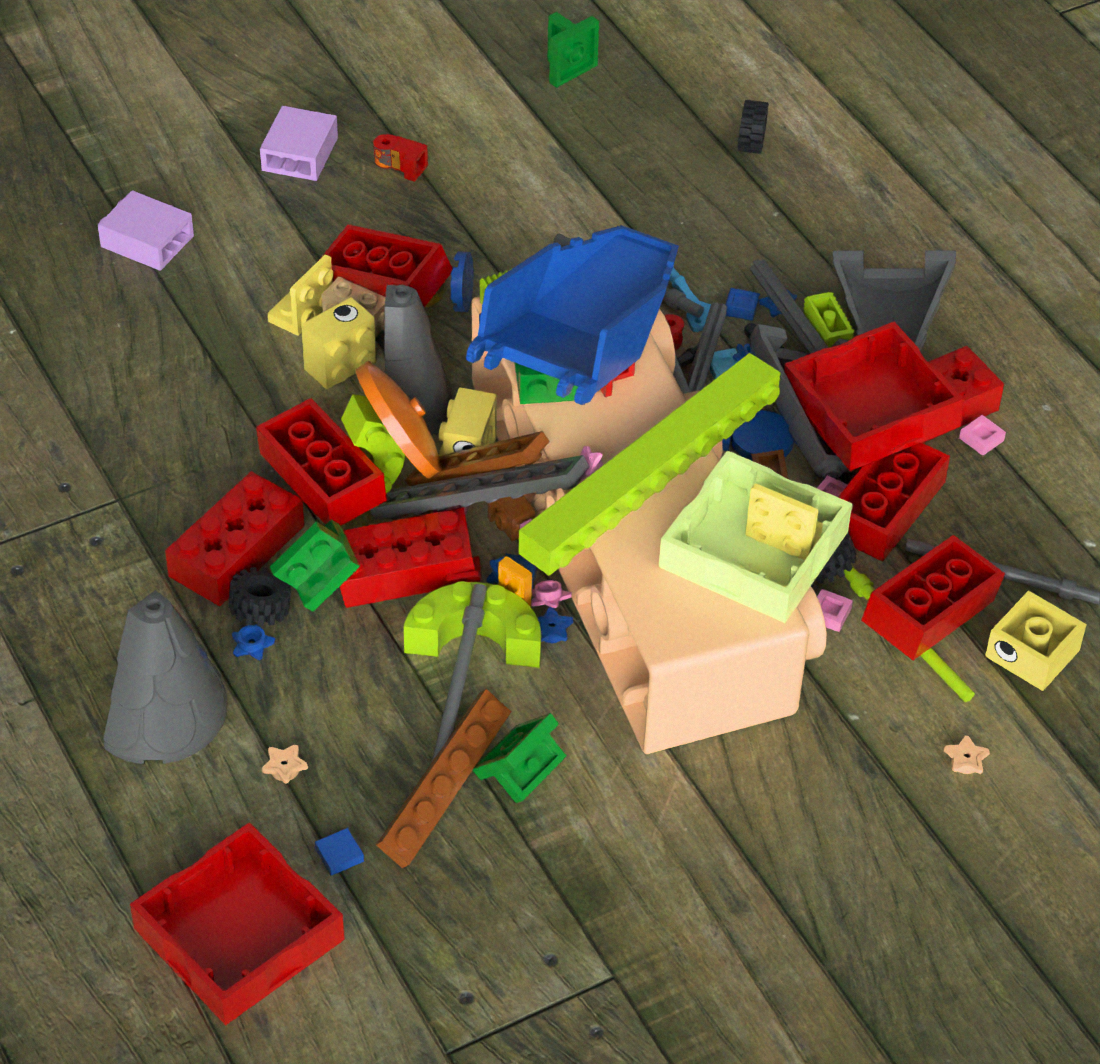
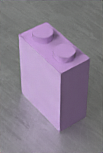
[260,106,338,181]
[98,191,194,271]

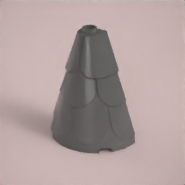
[833,250,956,352]
[385,285,452,436]
[750,324,849,479]
[103,590,227,764]

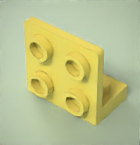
[268,254,333,336]
[745,484,823,560]

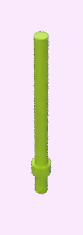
[844,566,975,702]

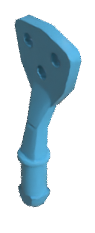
[669,266,711,332]

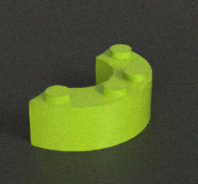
[341,394,405,494]
[404,581,541,668]

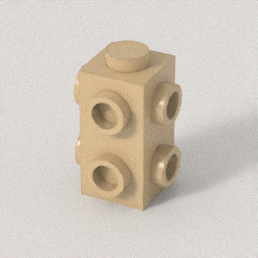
[321,277,386,338]

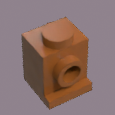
[487,495,535,542]

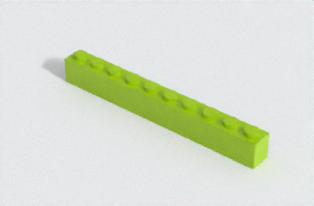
[518,353,781,576]

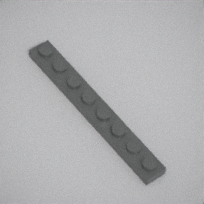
[370,455,589,519]

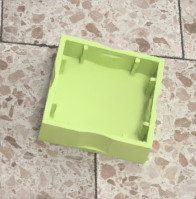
[659,450,853,623]

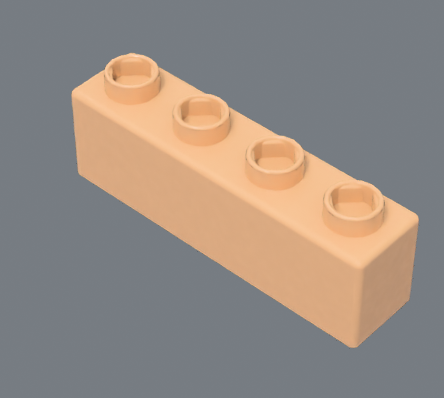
[472,296,827,754]

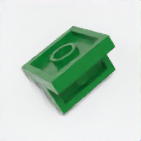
[547,11,599,88]
[270,519,360,612]
[472,713,567,803]

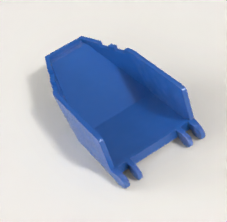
[466,225,679,405]

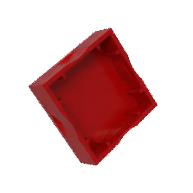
[784,321,964,471]
[130,822,345,1026]

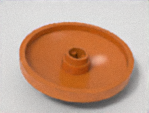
[356,361,442,479]

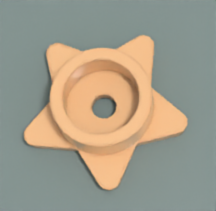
[944,736,990,774]
[262,745,308,783]

